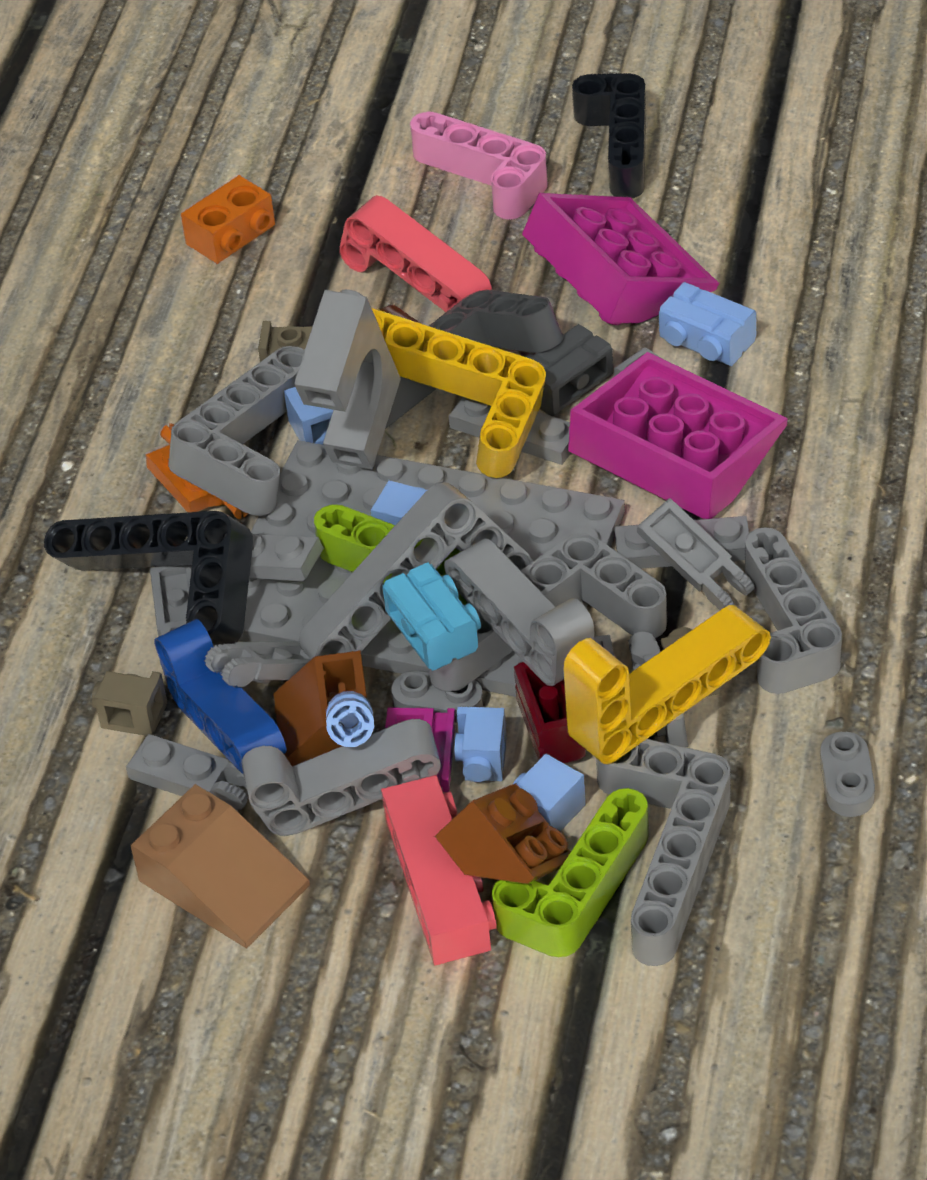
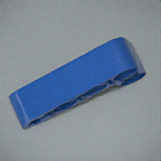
[154,619,287,774]

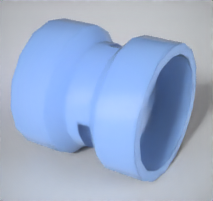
[326,691,374,747]

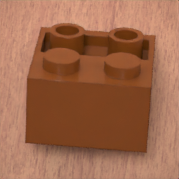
[274,650,367,767]
[434,783,571,884]

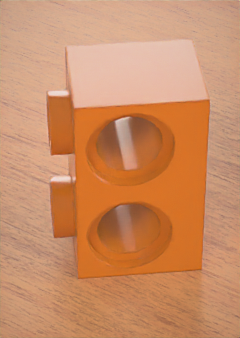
[181,175,275,264]

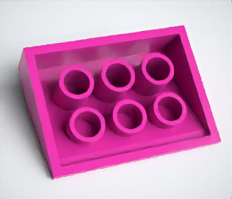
[522,193,719,325]
[568,352,788,519]

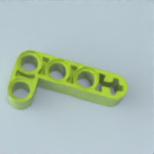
[314,504,467,605]
[492,788,649,957]

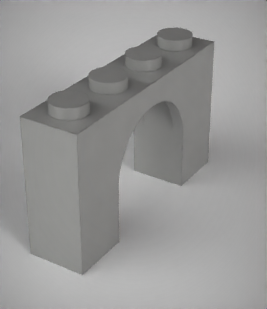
[294,289,401,469]

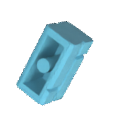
[382,562,481,671]

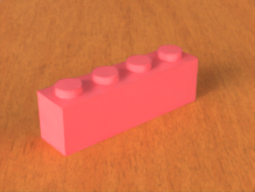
[381,775,497,966]

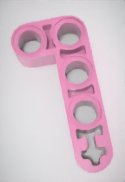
[410,112,548,220]

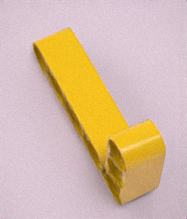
[372,308,546,478]
[563,605,771,764]

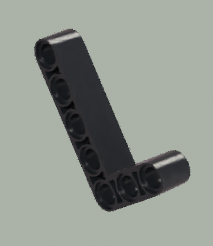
[44,511,253,646]

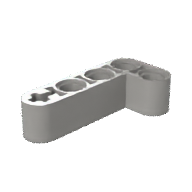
[745,527,842,694]
[445,538,595,686]
[241,719,441,836]

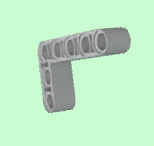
[168,346,305,516]
[299,482,533,659]
[429,533,667,692]
[596,739,731,966]

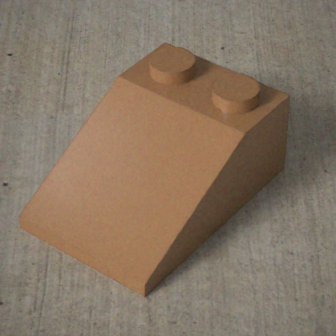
[131,784,310,949]

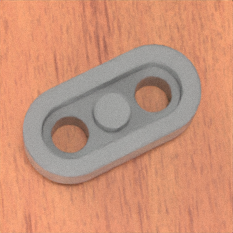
[391,671,484,722]
[820,732,875,817]

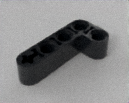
[572,73,646,199]

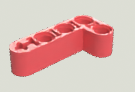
[340,195,492,312]

